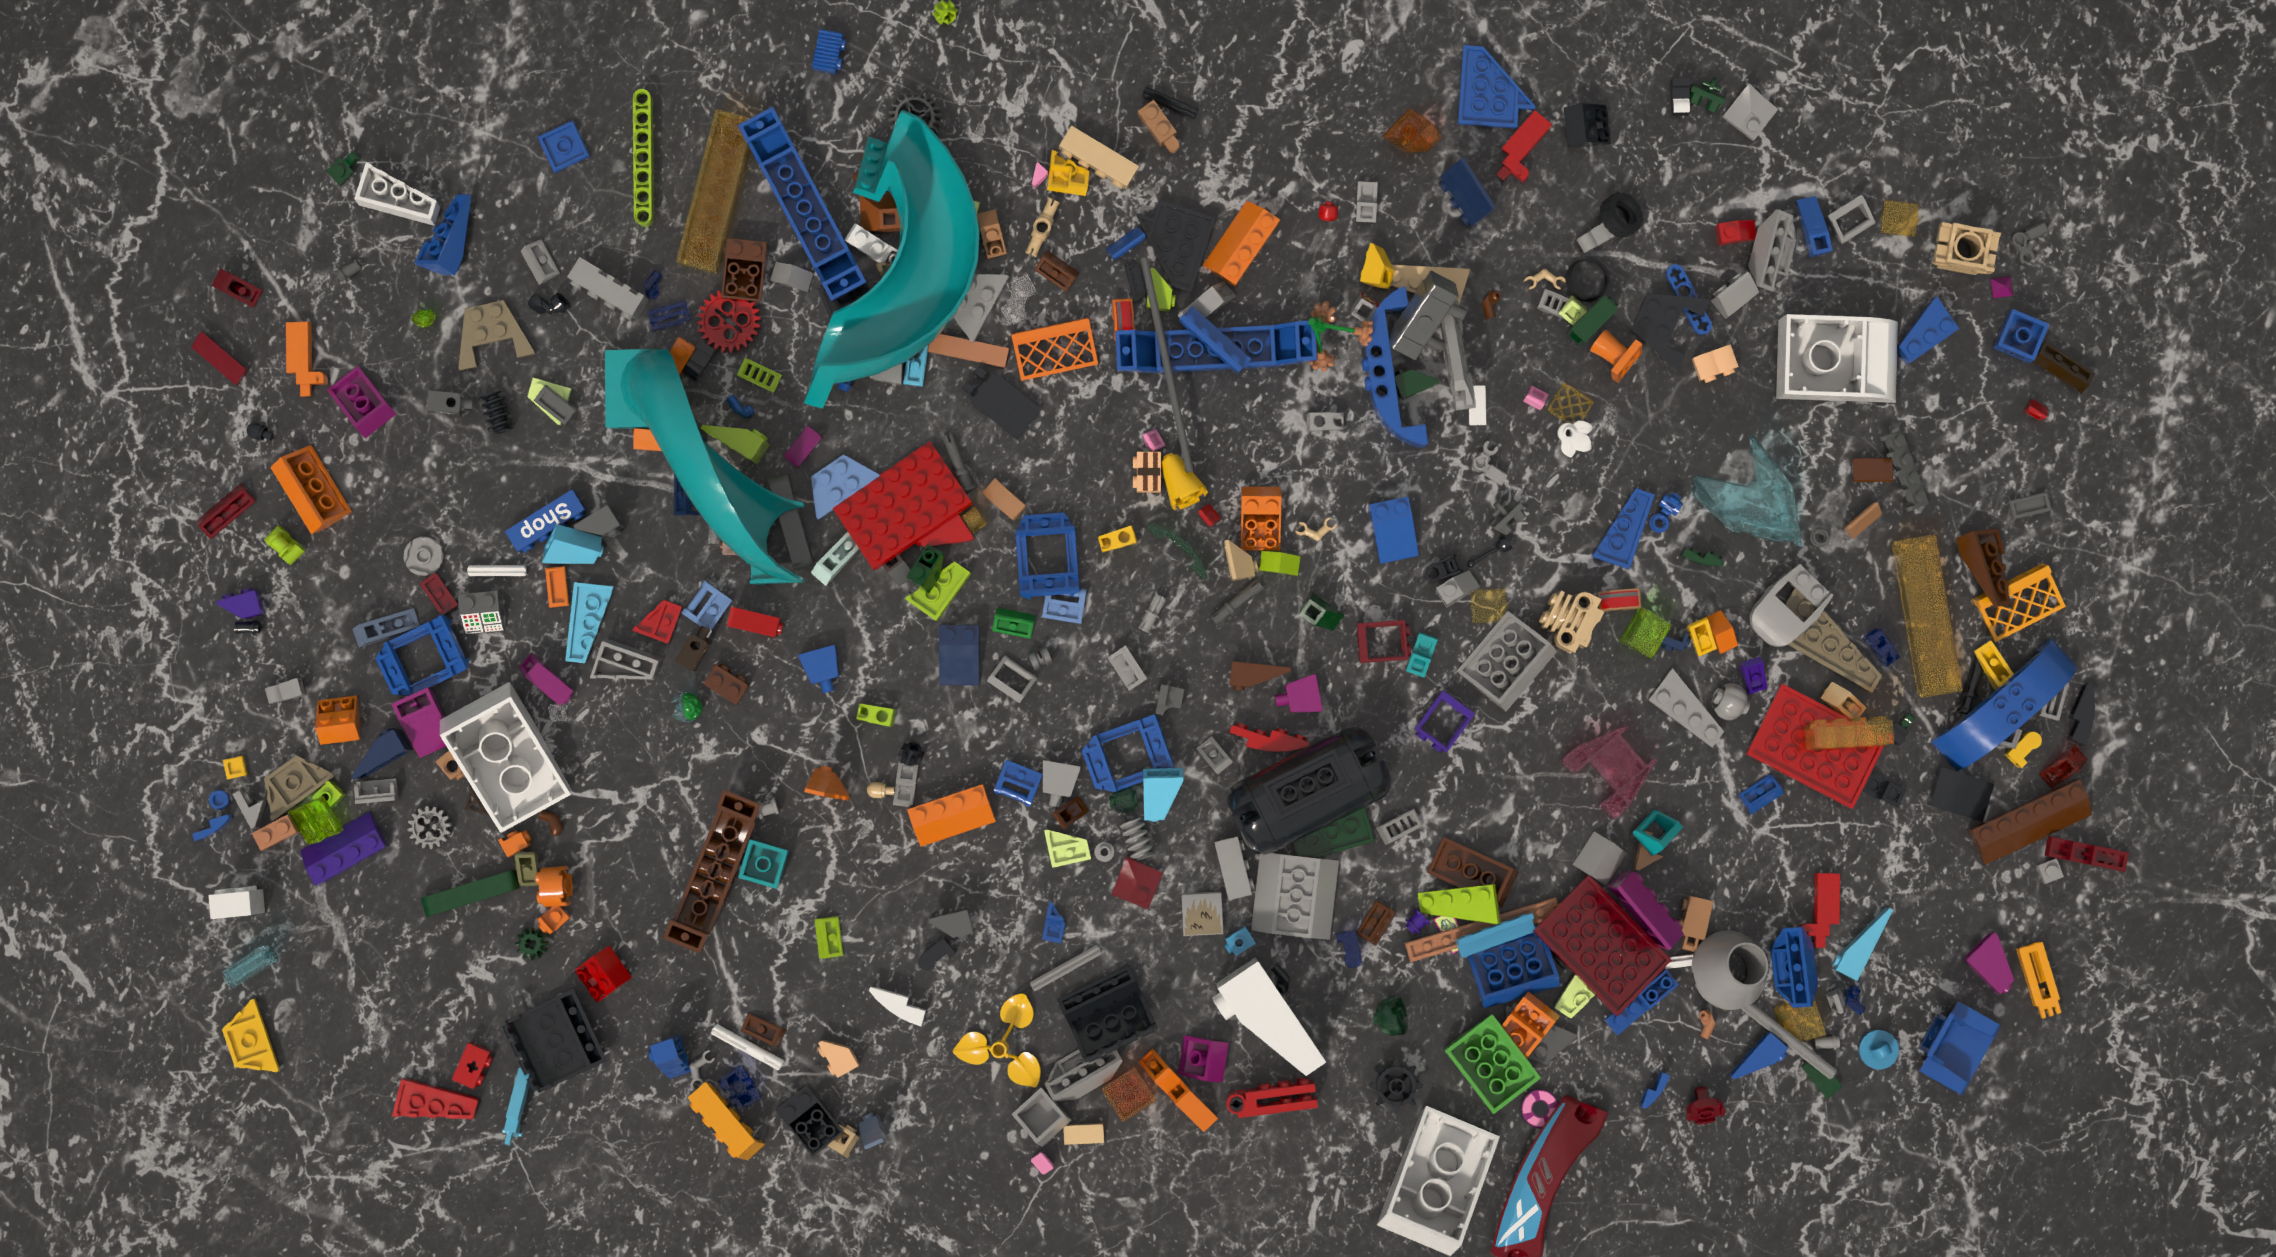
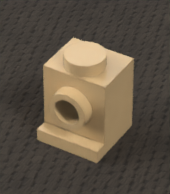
[827,1124,859,1158]

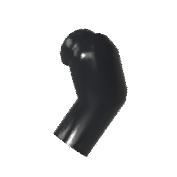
[1271,964,1290,994]

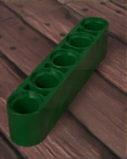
[421,870,519,917]

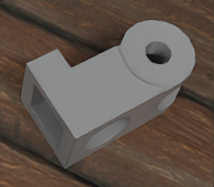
[1577,223,1615,253]
[1306,412,1344,432]
[265,678,306,704]

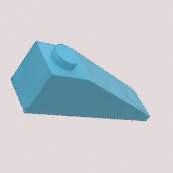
[1832,907,1893,981]

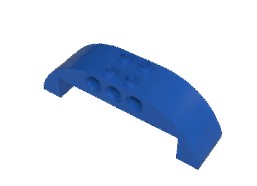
[1361,287,1428,448]
[1931,638,2077,771]

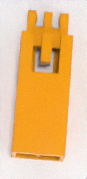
[2016,941,2061,1019]

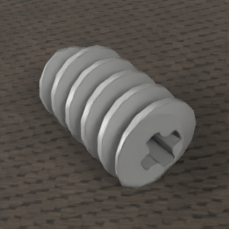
[1120,817,1155,861]

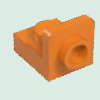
[537,906,571,934]

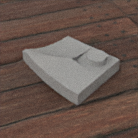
[1722,84,1778,141]

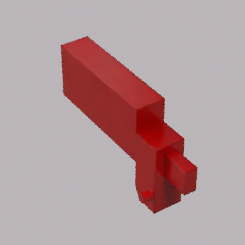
[1496,110,1552,184]
[1799,873,1840,948]

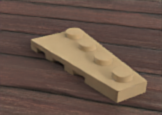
[1390,265,1470,304]

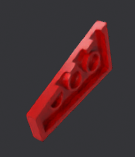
[392,1078,480,1119]

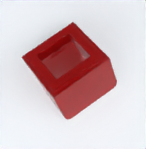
[2024,399,2048,421]
[1198,504,1221,527]

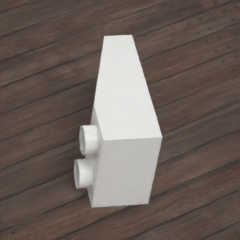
[440,682,571,833]
[1212,957,1326,1076]
[1377,1106,1500,1256]

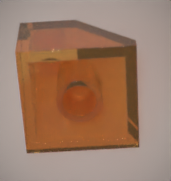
[1383,108,1442,153]

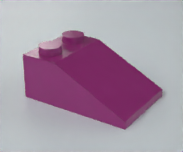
[327,366,396,438]

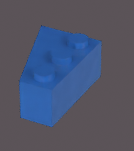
[1897,296,1959,365]
[648,1034,691,1079]

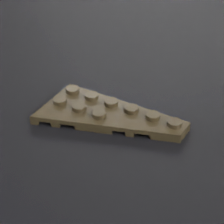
[1785,588,1882,693]

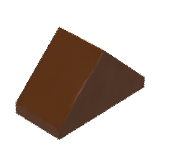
[1052,795,1089,829]

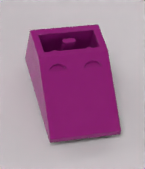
[391,687,446,758]

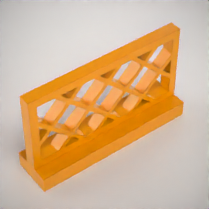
[1972,563,2066,642]

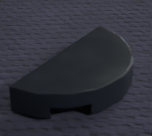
[1124,264,1147,303]

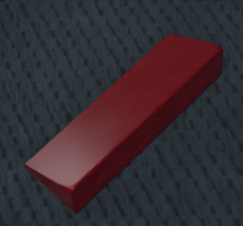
[191,331,249,386]
[196,484,256,539]

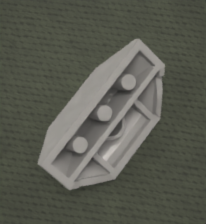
[1748,209,1797,292]
[1044,1049,1122,1102]

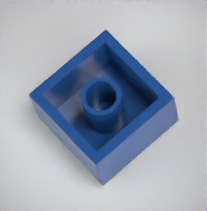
[1992,309,2049,363]

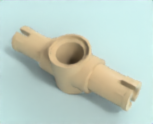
[1025,198,1060,257]

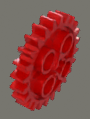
[697,290,761,353]

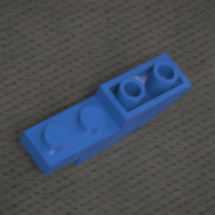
[1604,969,1679,1035]

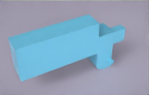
[502,1068,531,1146]

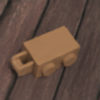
[1138,100,1179,153]
[1678,895,1714,952]

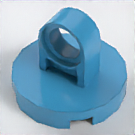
[1858,1029,1899,1070]

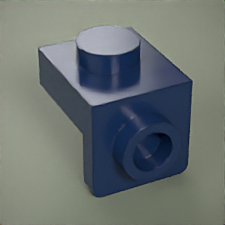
[1658,631,1691,652]

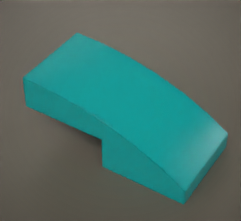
[1406,632,1438,678]

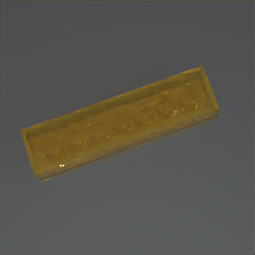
[676,109,750,275]
[1892,534,1963,698]

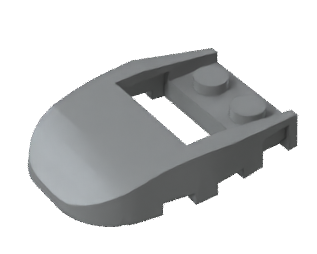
[1750,564,1833,647]

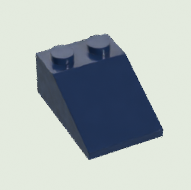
[939,625,980,685]
[351,728,413,780]

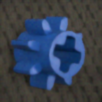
[1659,492,1683,516]

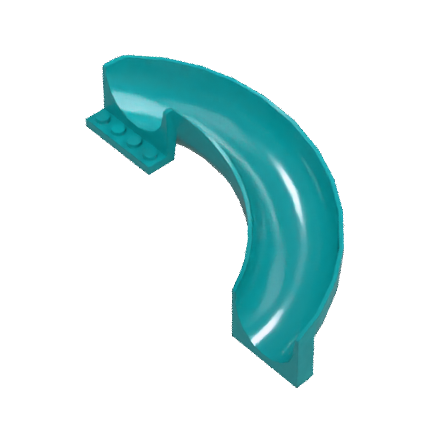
[804,110,979,409]
[605,349,805,585]

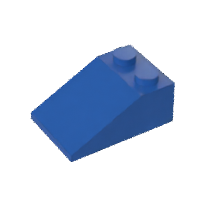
[1368,497,1419,564]

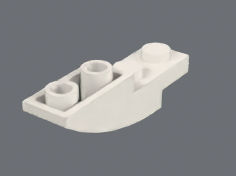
[844,224,898,263]

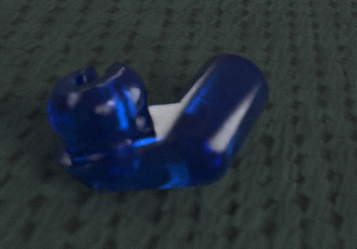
[1846,986,1866,1016]

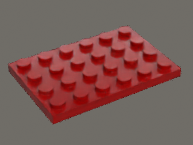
[832,441,973,571]
[1746,684,1888,809]

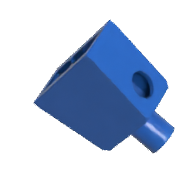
[798,645,840,694]

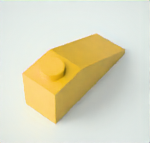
[1974,640,2013,690]

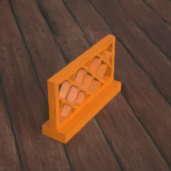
[1011,317,1098,381]

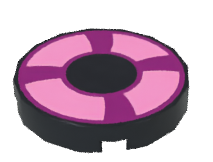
[1520,1088,1559,1129]

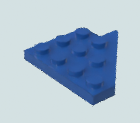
[1458,45,1535,129]

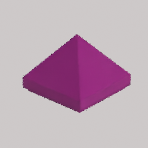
[1990,276,2013,298]

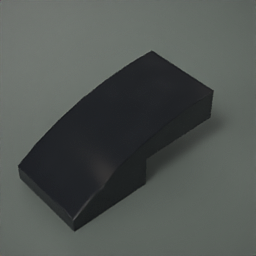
[1862,773,1906,808]

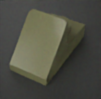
[514,852,539,886]

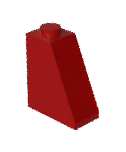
[916,514,975,548]
[727,607,784,638]

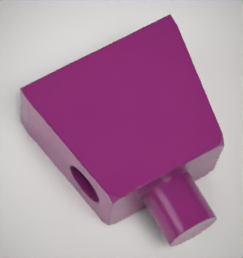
[1275,674,1323,712]

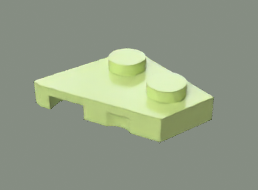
[1044,830,1091,868]

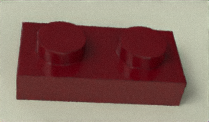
[419,572,459,615]

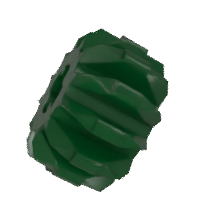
[515,927,549,961]

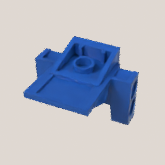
[1918,1001,2001,1096]

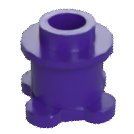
[1405,909,1430,934]

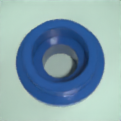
[1649,513,1669,533]

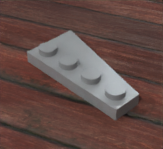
[1648,668,1724,748]

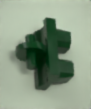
[1689,77,1726,113]

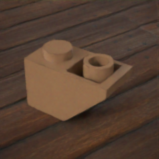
[976,209,1007,259]

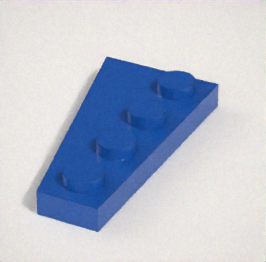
[1591,488,1655,570]

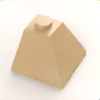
[1224,540,1258,581]

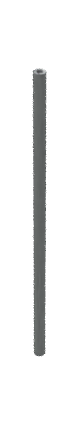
[1140,257,1194,473]

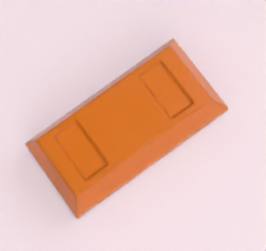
[545,566,569,608]

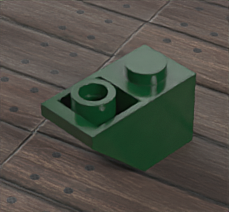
[906,544,944,593]
[1299,593,1344,631]

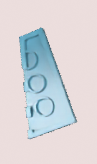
[565,582,614,663]

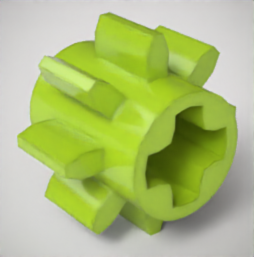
[932,0,958,25]

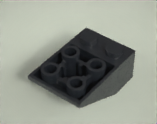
[775,1083,844,1157]

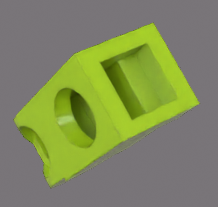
[856,704,896,727]

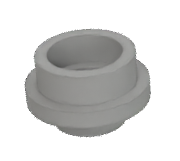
[1094,842,1114,862]

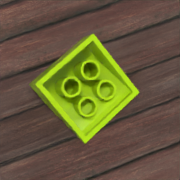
[701,425,770,465]

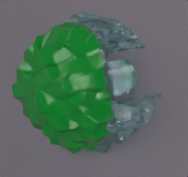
[671,692,703,723]

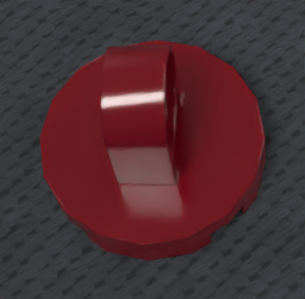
[1685,1086,1726,1125]

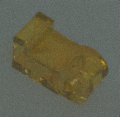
[961,507,987,534]

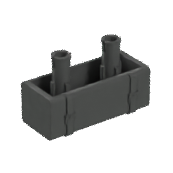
[1388,271,1467,360]

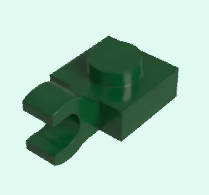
[326,151,361,186]

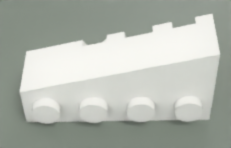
[355,162,440,226]

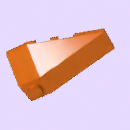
[804,765,851,801]

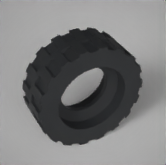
[1599,192,1644,238]

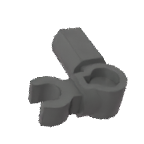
[2009,221,2048,264]

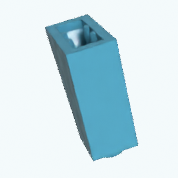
[542,524,604,564]
[1143,768,1183,822]

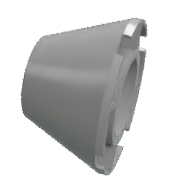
[1691,930,1768,1010]

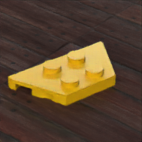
[222,998,280,1072]

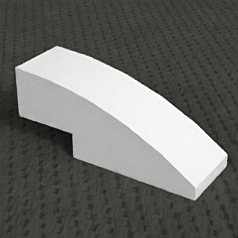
[869,986,926,1026]

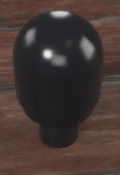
[246,422,274,440]

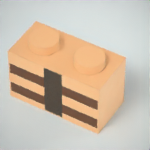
[1133,452,1161,493]

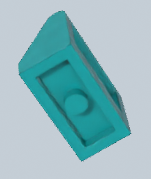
[1633,810,1683,856]

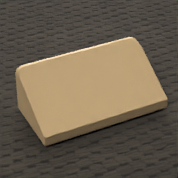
[1063,1123,1104,1145]

